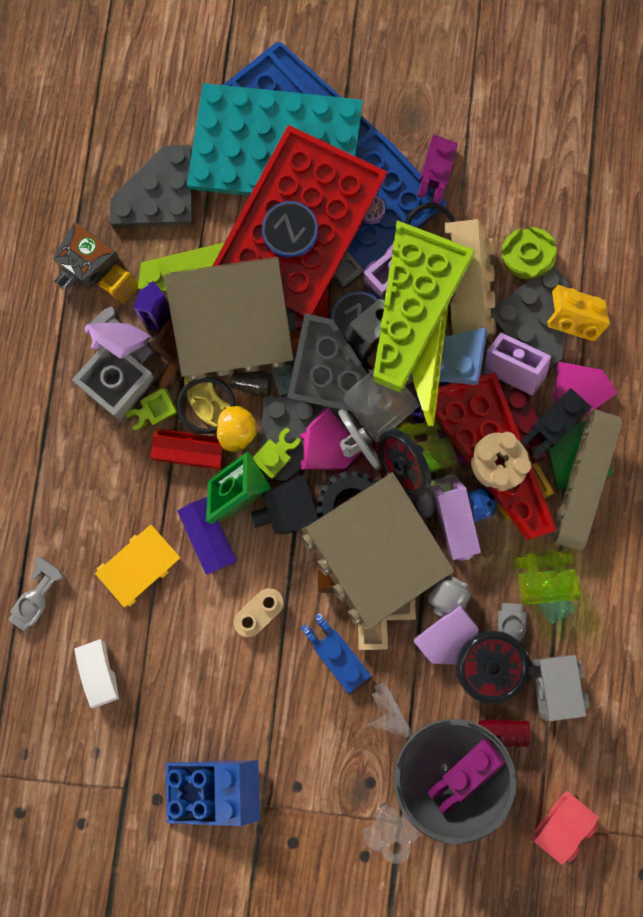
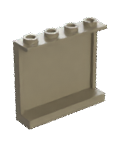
[164,256,294,380]
[301,472,454,629]

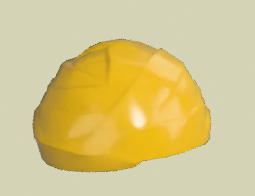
[217,406,257,452]

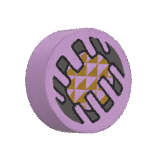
[363,196,385,224]

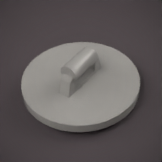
[338,408,382,471]

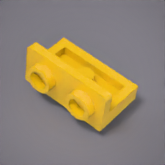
[547,285,610,341]

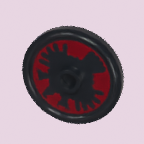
[378,429,431,497]
[456,630,529,704]

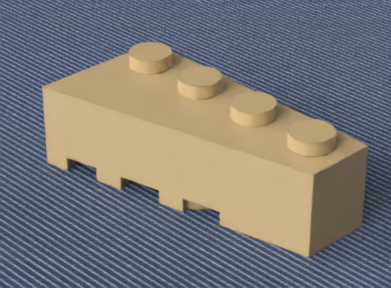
[445,219,496,345]

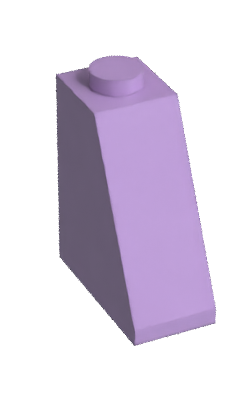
[429,474,481,561]

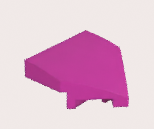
[551,362,618,419]
[300,408,362,471]

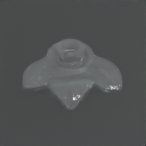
[362,803,420,864]

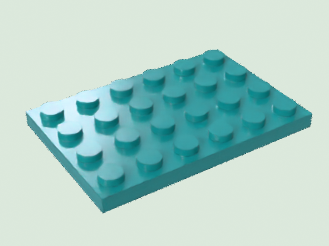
[187,83,363,196]

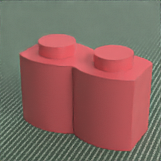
[530,791,599,865]

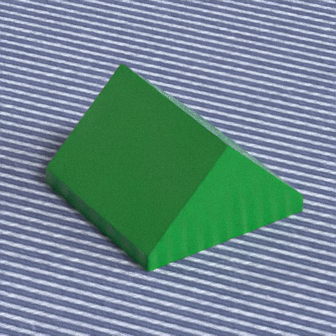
[206,452,271,524]

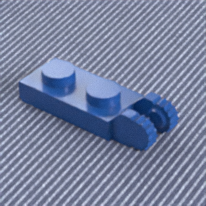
[301,613,371,694]

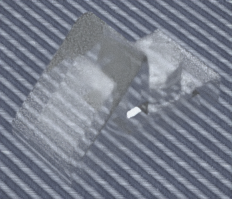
[367,681,413,737]

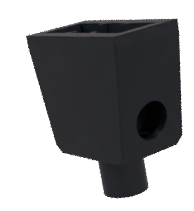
[251,475,318,535]

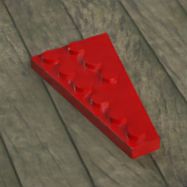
[417,372,556,541]

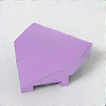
[85,323,151,358]
[414,605,479,664]

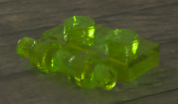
[394,418,457,471]
[514,551,581,605]

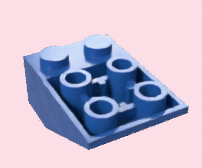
[166,760,260,826]

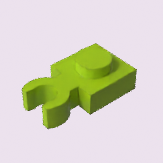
[125,388,178,431]
[253,428,301,480]

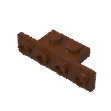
[147,314,180,389]

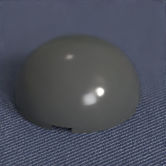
[394,719,517,844]

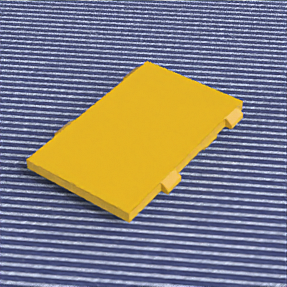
[95,524,181,608]

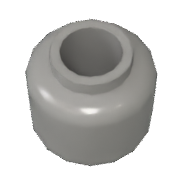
[428,575,471,617]

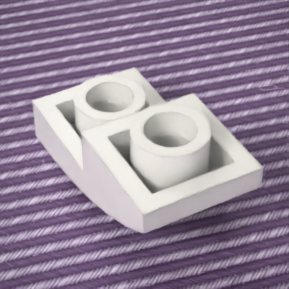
[75,639,119,708]

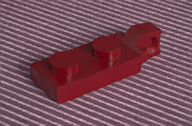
[503,388,546,464]

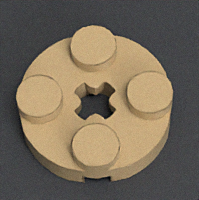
[471,432,531,491]

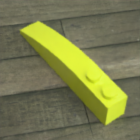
[412,304,449,426]

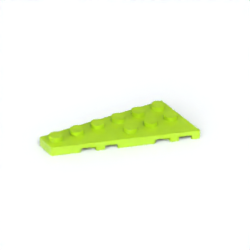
[373,220,475,393]

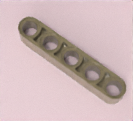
[552,409,622,551]

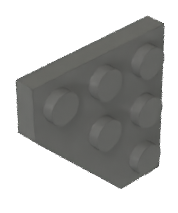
[110,145,193,228]
[491,265,569,370]
[287,314,377,416]
[260,397,346,482]

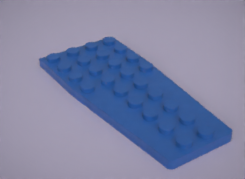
[223,42,447,270]

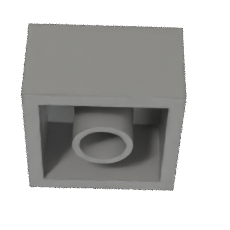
[72,346,157,422]
[530,655,589,721]

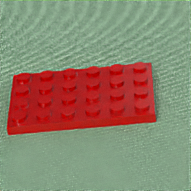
[212,125,387,317]

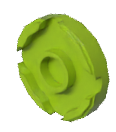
[502,227,557,279]

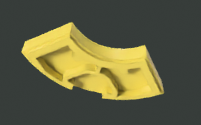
[184,375,230,428]

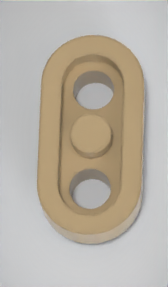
[234,588,284,637]

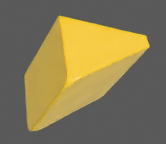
[98,264,138,304]

